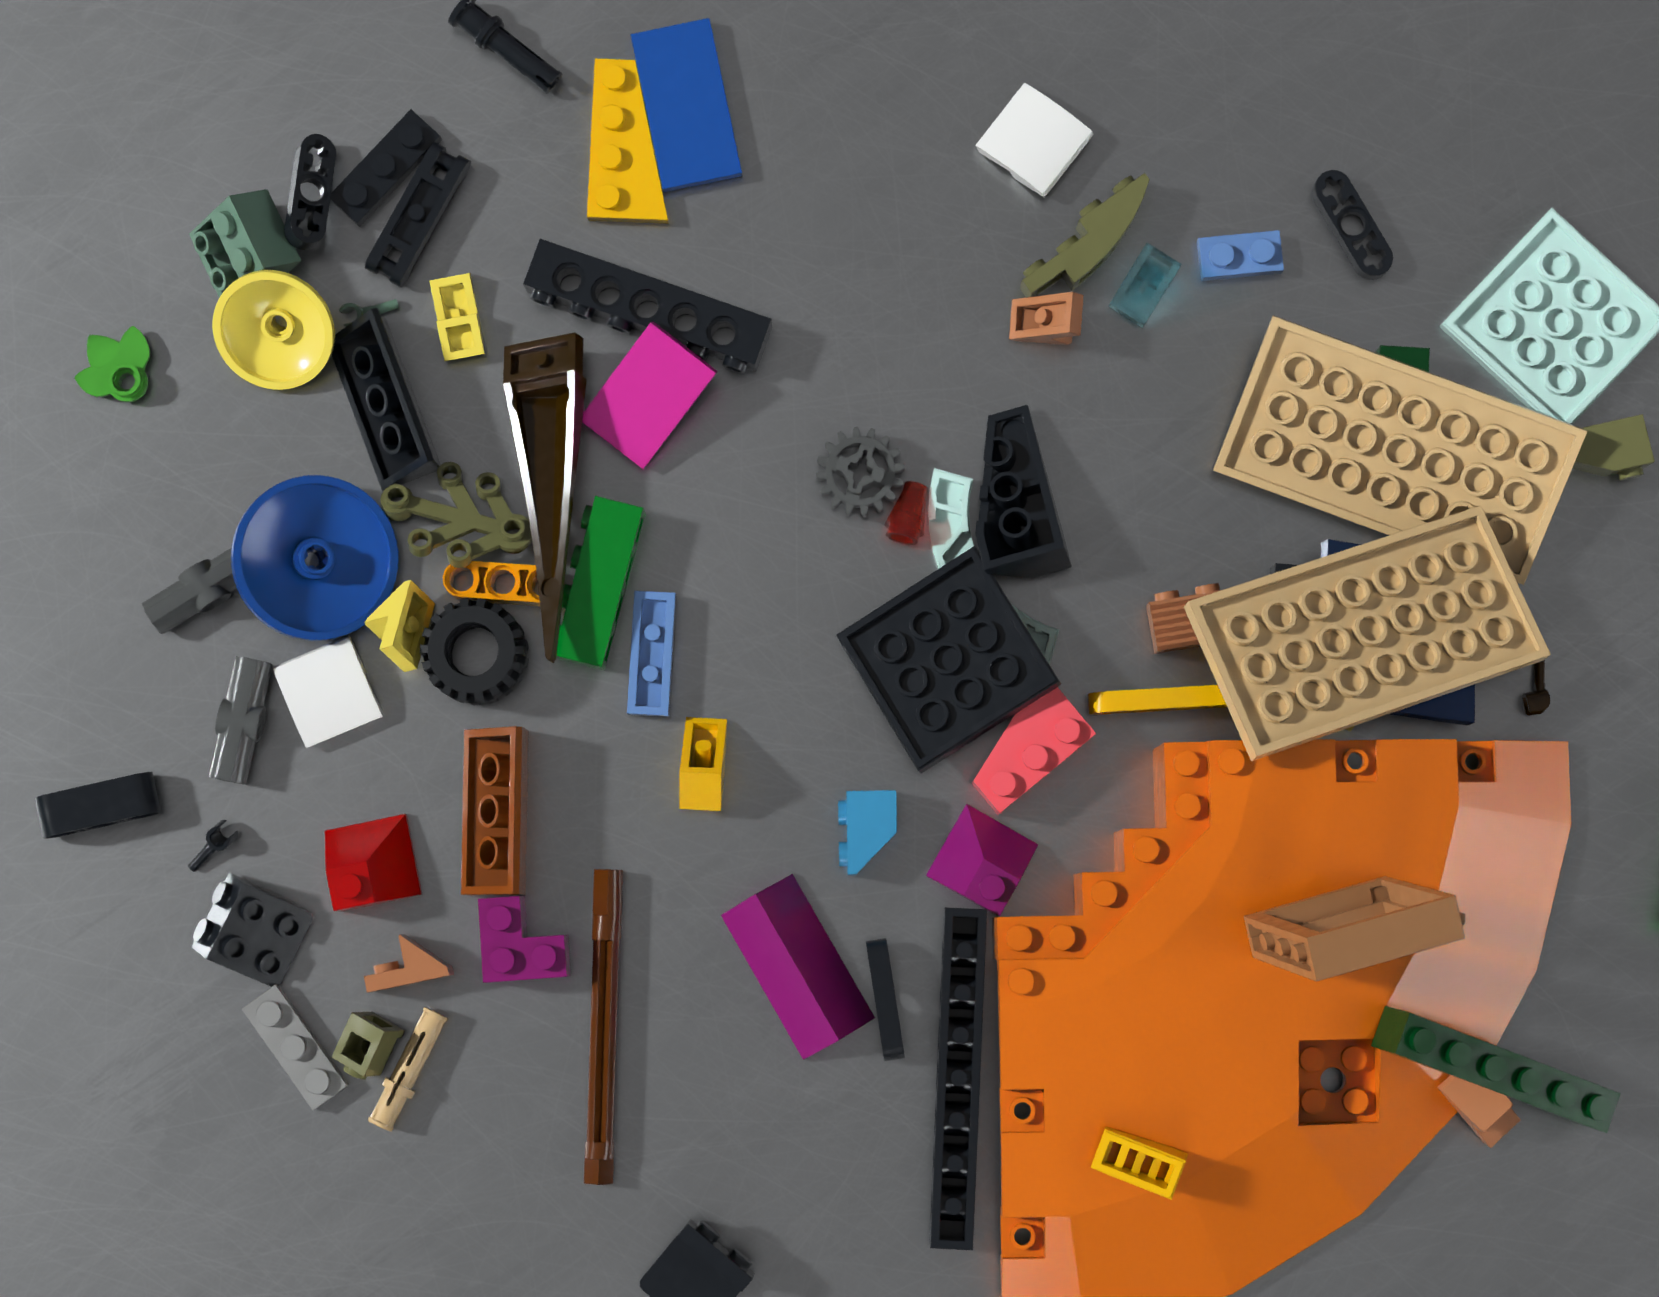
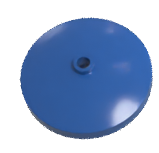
[231,475,399,641]

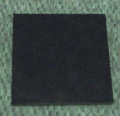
[836,546,1061,773]

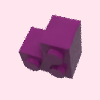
[478,896,571,983]

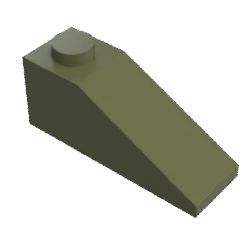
[1572,414,1655,481]

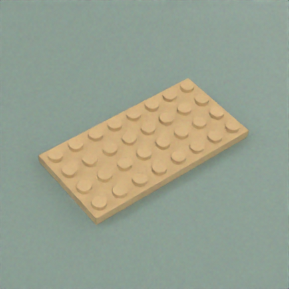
[1213,315,1588,585]
[1184,506,1551,761]

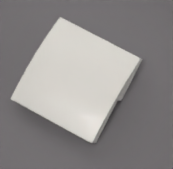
[975,83,1094,198]
[273,635,383,748]

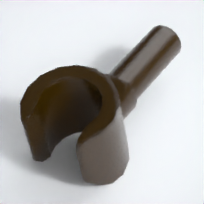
[1522,660,1550,716]

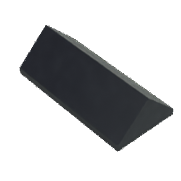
[331,308,440,491]

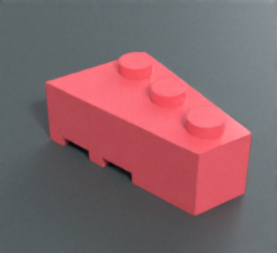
[972,687,1096,815]

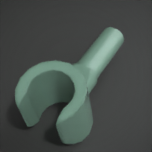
[339,299,399,327]

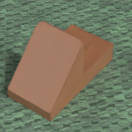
[1009,292,1084,345]
[364,934,454,993]
[1437,1075,1521,1148]

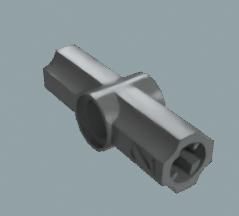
[142,548,237,634]
[209,656,273,785]

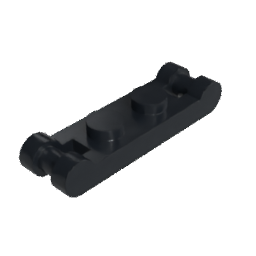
[365,142,471,287]

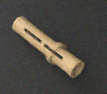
[368,1007,448,1132]

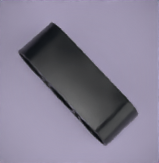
[35,772,161,839]

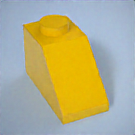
[679,717,727,811]

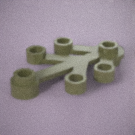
[380,462,532,568]

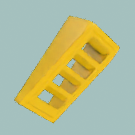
[1091,1127,1188,1200]

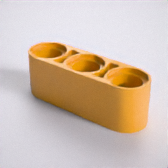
[442,561,565,607]

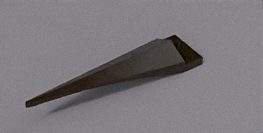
[503,332,587,663]

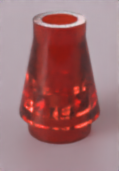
[885,481,928,545]

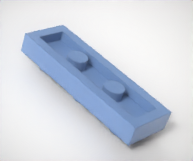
[627,590,676,717]

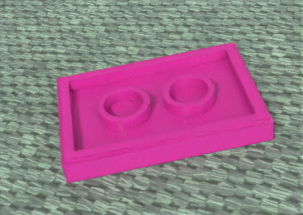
[582,321,718,469]

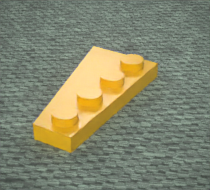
[587,58,669,224]

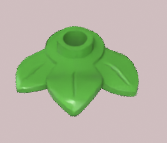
[75,326,150,402]

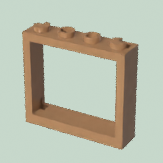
[1244,876,1466,982]

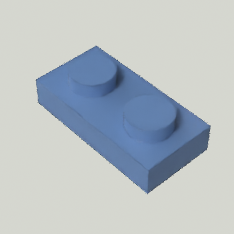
[1197,230,1284,281]

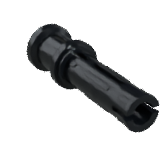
[448,0,562,94]

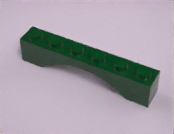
[1371,1006,1621,1133]

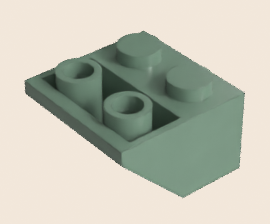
[189,189,301,298]

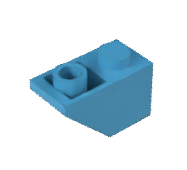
[838,790,897,875]

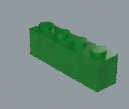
[556,496,646,671]

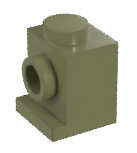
[332,1011,405,1080]

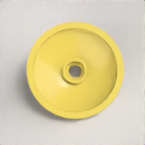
[212,270,335,390]

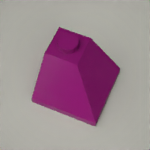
[926,804,1038,917]

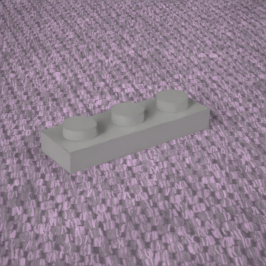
[241,984,349,1110]

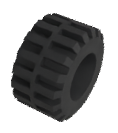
[420,598,529,705]

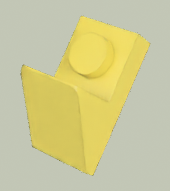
[365,580,435,672]

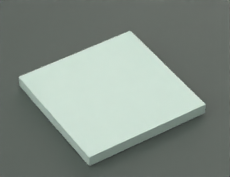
[1439,208,1659,424]

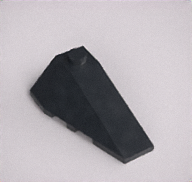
[975,405,1072,578]

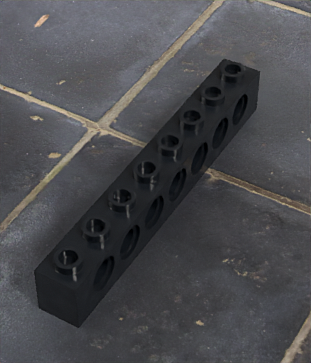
[929,907,987,1250]

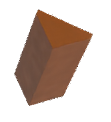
[461,726,529,895]

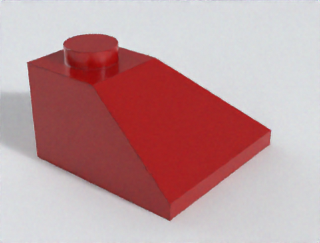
[325,814,423,912]

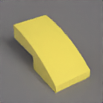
[429,273,485,362]

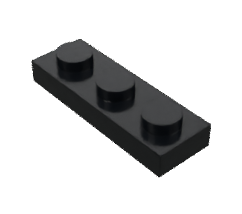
[330,109,442,227]

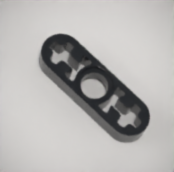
[284,134,336,250]
[1312,170,1393,280]
[866,938,905,1061]

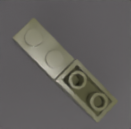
[1020,173,1150,298]

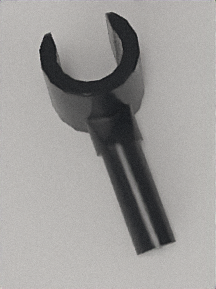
[188,820,239,872]

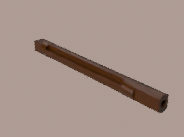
[584,869,623,1185]

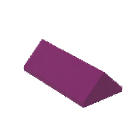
[721,874,875,1060]

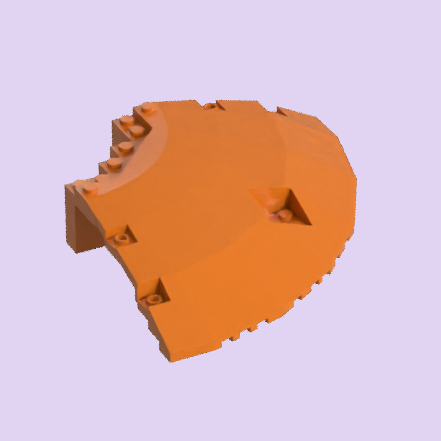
[992,739,1571,1297]

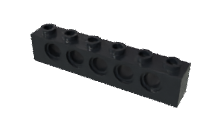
[523,239,772,374]

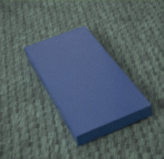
[630,18,742,193]

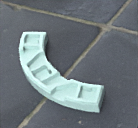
[928,468,1059,665]

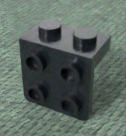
[192,873,312,987]
[640,1219,755,1297]

